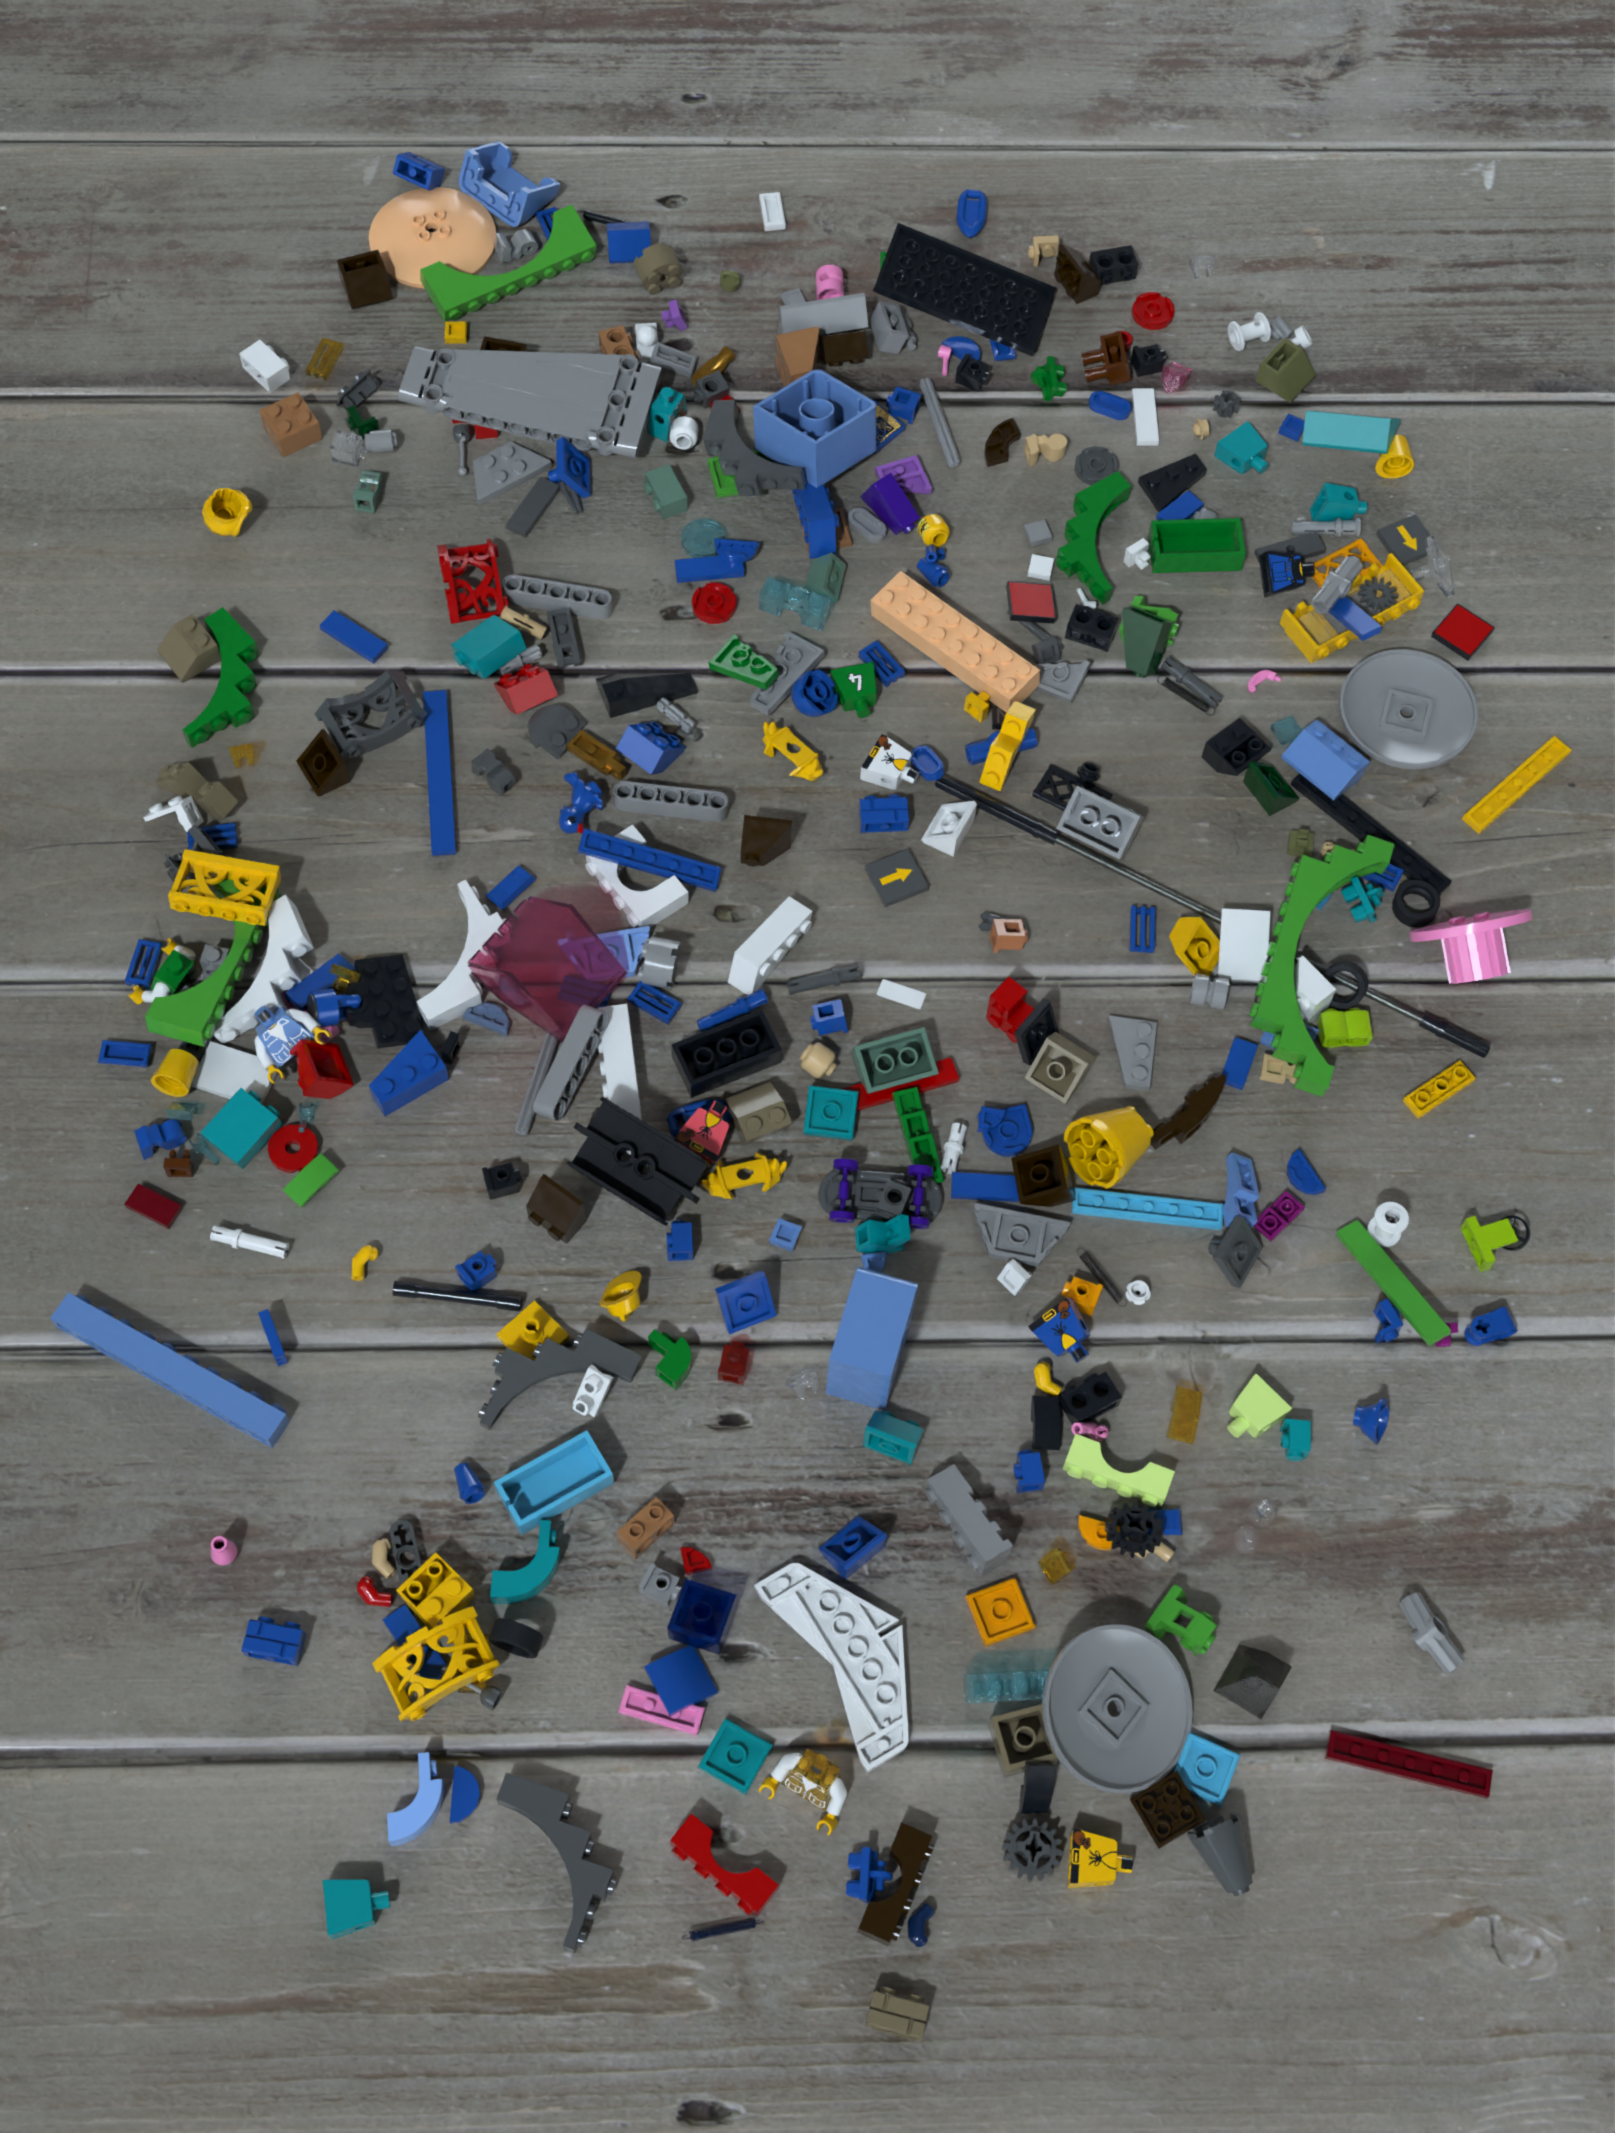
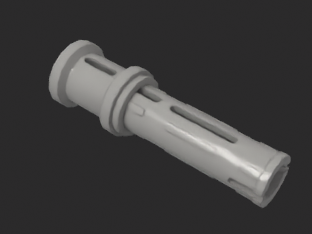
[1291,517,1361,538]

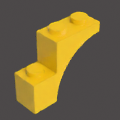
[979,701,1036,791]

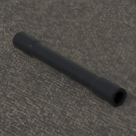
[393,1281,522,1312]

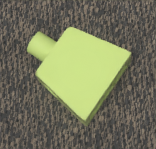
[1227,1374,1292,1438]

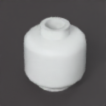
[669,416,699,450]

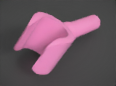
[938,345,951,376]

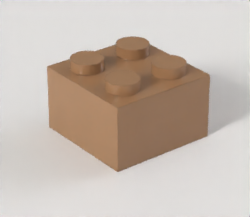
[259,392,322,457]

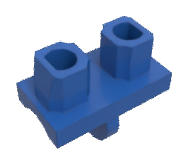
[846,1847,893,1904]

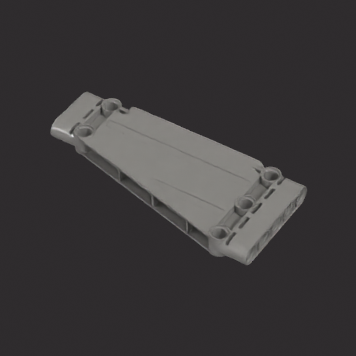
[398,345,663,459]

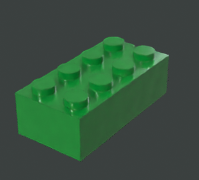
[1148,518,1246,573]

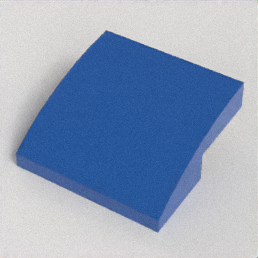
[644,1645,718,1717]

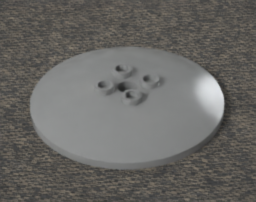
[1339,649,1478,769]
[1042,1624,1193,1793]

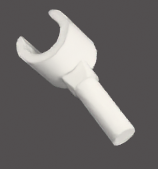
[1077,588,1096,610]

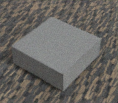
[1023,520,1052,547]

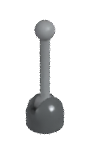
[453,424,471,476]
[441,1666,503,1710]

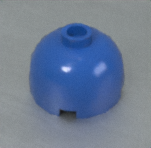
[791,670,838,717]

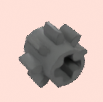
[1213,390,1240,418]

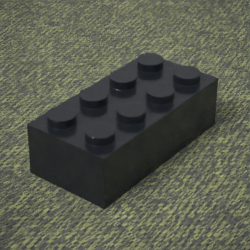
[671,1009,782,1098]

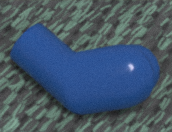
[925,544,945,563]

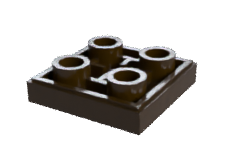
[1130,1771,1207,1849]

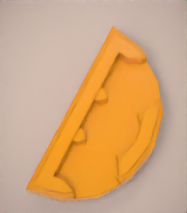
[1078,1515,1120,1551]

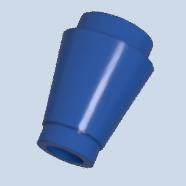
[917,558,950,588]
[454,1463,485,1504]

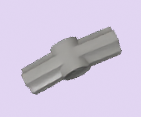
[1399,1592,1465,1674]

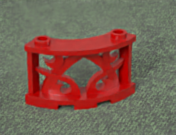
[437,538,509,624]

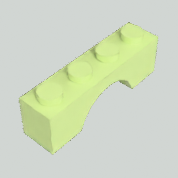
[1062,1433,1175,1507]

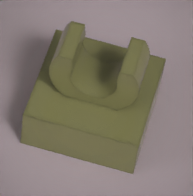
[1287,829,1314,857]

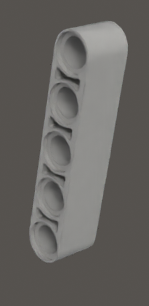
[502,575,612,619]
[613,781,728,822]
[533,1005,609,1121]

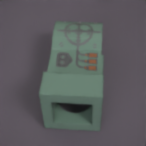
[353,470,383,513]

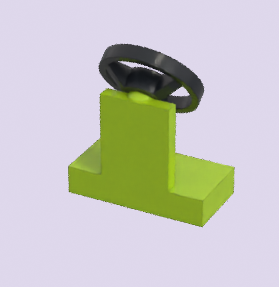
[1460,1215,1530,1272]

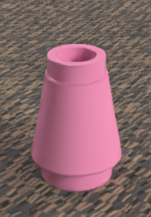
[210,1536,237,1565]

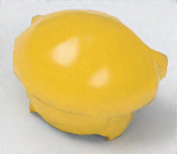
[202,488,253,537]

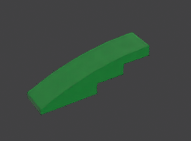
[892,1087,944,1183]

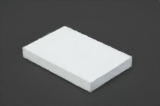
[1218,908,1270,983]
[191,1041,279,1105]

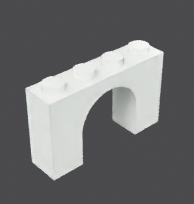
[585,825,689,928]

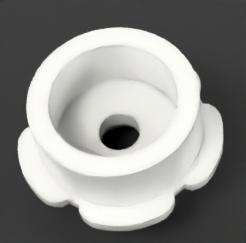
[1125,1280,1151,1305]

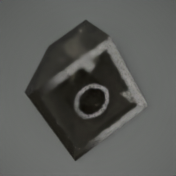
[1213,1644,1292,1720]

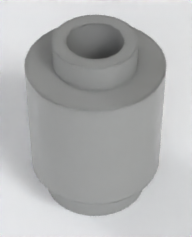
[364,429,398,453]

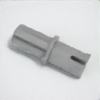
[499,645,542,675]

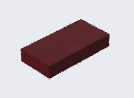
[124,1184,183,1229]

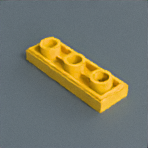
[1403,1060,1476,1119]

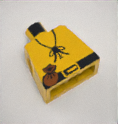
[1067,1829,1133,1888]

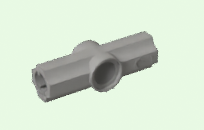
[1311,555,1363,615]

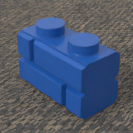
[393,152,445,191]
[859,795,909,833]
[241,1616,306,1666]

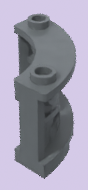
[315,670,427,758]

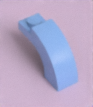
[387,1752,444,1847]

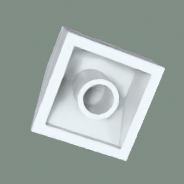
[1294,955,1336,1025]

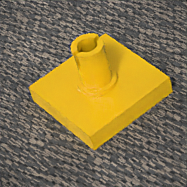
[496,1300,570,1361]

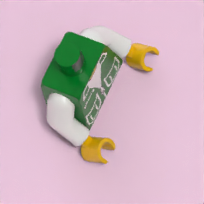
[128,938,196,1005]

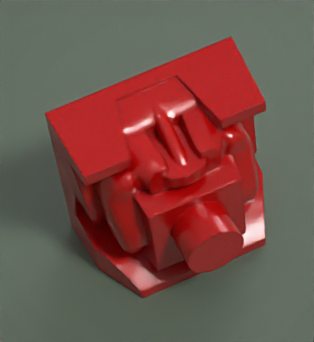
[290,1039,354,1099]

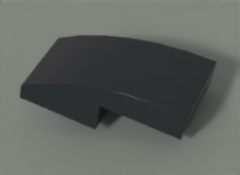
[1031,1396,1060,1451]
[1019,1762,1055,1814]

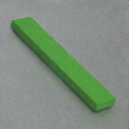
[1336,1220,1451,1346]

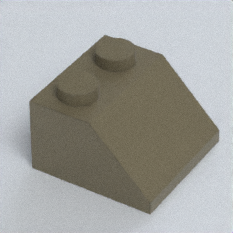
[157,614,222,683]
[1024,1032,1097,1104]
[724,1082,792,1145]

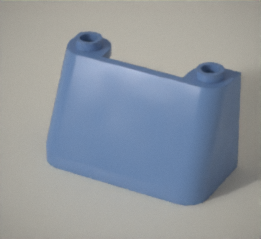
[459,141,560,227]

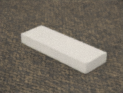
[1131,388,1159,446]

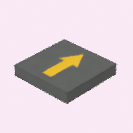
[1376,515,1439,566]
[865,849,929,907]

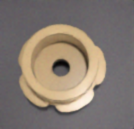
[1193,419,1210,440]

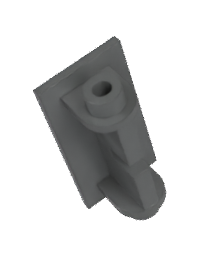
[336,369,379,410]

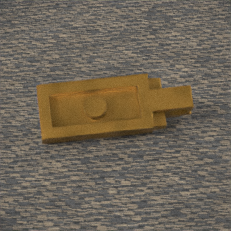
[566,730,627,781]

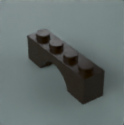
[857,1822,934,1946]

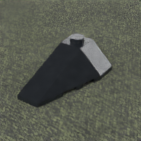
[596,672,698,718]

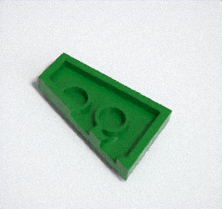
[708,634,779,690]

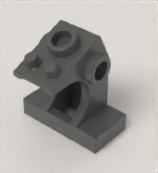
[163,824,225,889]

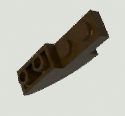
[1150,1074,1227,1150]

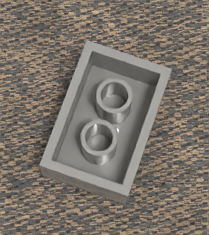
[1056,786,1144,860]

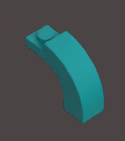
[490,1520,561,1604]

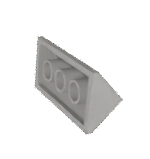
[778,293,868,335]

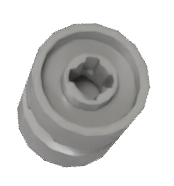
[1189,973,1229,1010]

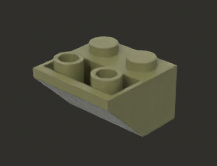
[1256,338,1316,403]

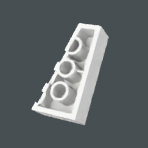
[728,896,812,995]

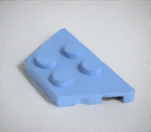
[558,926,651,983]

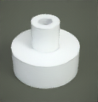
[1290,325,1313,349]

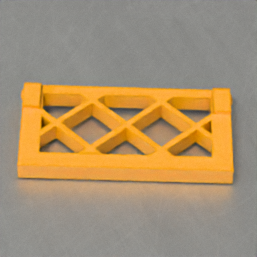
[1311,538,1383,588]

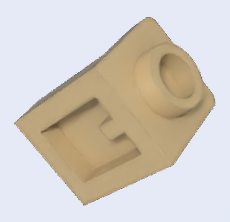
[1028,235,1059,267]

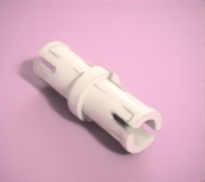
[940,1123,967,1174]

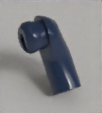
[908,1903,935,1947]

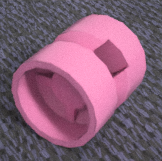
[816,265,844,300]

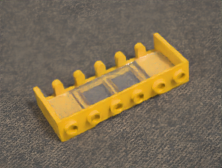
[1279,553,1424,664]

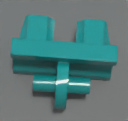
[1341,876,1384,923]

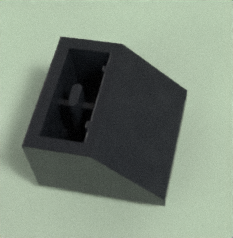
[1202,718,1271,776]

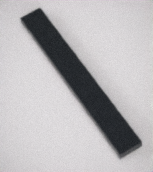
[1290,773,1452,896]

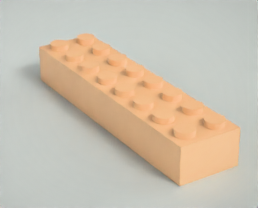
[870,571,1040,712]

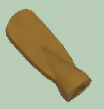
[692,346,736,390]

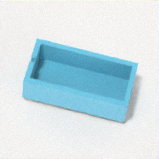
[494,1430,614,1535]

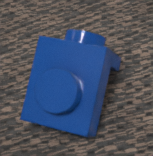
[1373,1299,1404,1343]

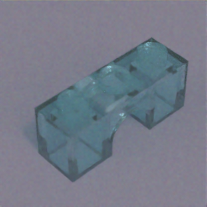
[759,576,831,631]

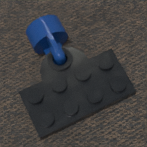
[307,954,426,1049]

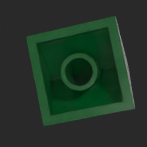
[1243,761,1299,816]

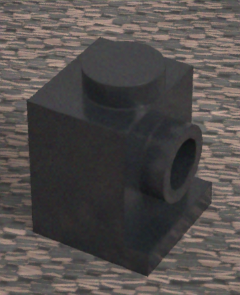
[1131,344,1166,377]
[955,353,991,392]
[482,1162,522,1200]

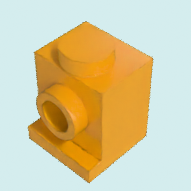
[1061,1276,1103,1316]

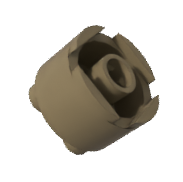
[634,243,683,295]

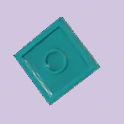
[803,1085,858,1141]
[698,1718,773,1795]

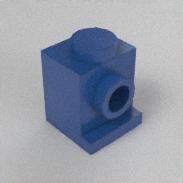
[886,386,921,424]
[810,999,849,1036]
[667,1220,693,1261]
[455,1251,497,1292]
[1013,1450,1045,1493]

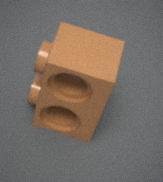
[598,325,639,361]
[616,1497,675,1559]

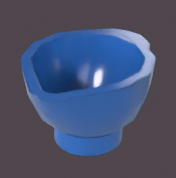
[1353,1398,1390,1445]

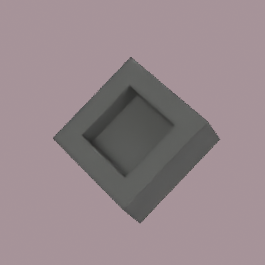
[1032,637,1061,664]

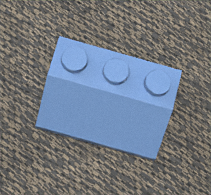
[1281,720,1370,801]

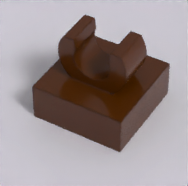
[163,1149,194,1177]

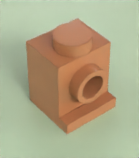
[989,919,1028,953]

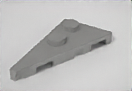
[1032,661,1090,704]

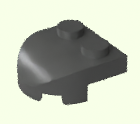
[527,704,585,759]

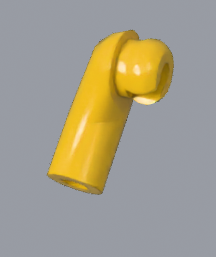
[351,1245,378,1281]
[1034,1361,1063,1397]

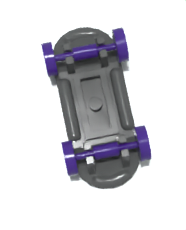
[818,1159,943,1229]

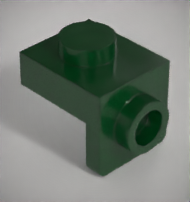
[345,405,379,441]

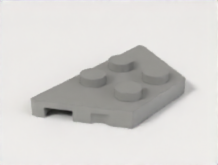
[473,441,552,506]
[974,1203,1070,1267]

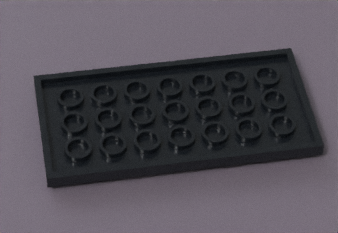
[873,223,1056,356]

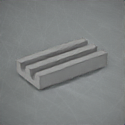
[649,342,697,378]

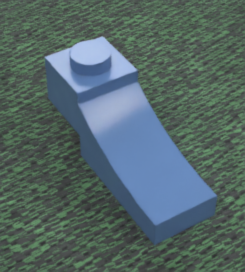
[1222,1152,1260,1228]

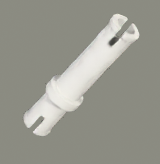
[210,1225,289,1259]

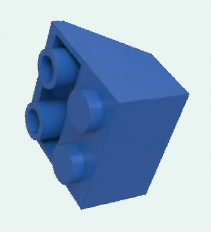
[616,721,686,775]

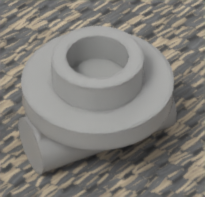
[1270,316,1293,341]

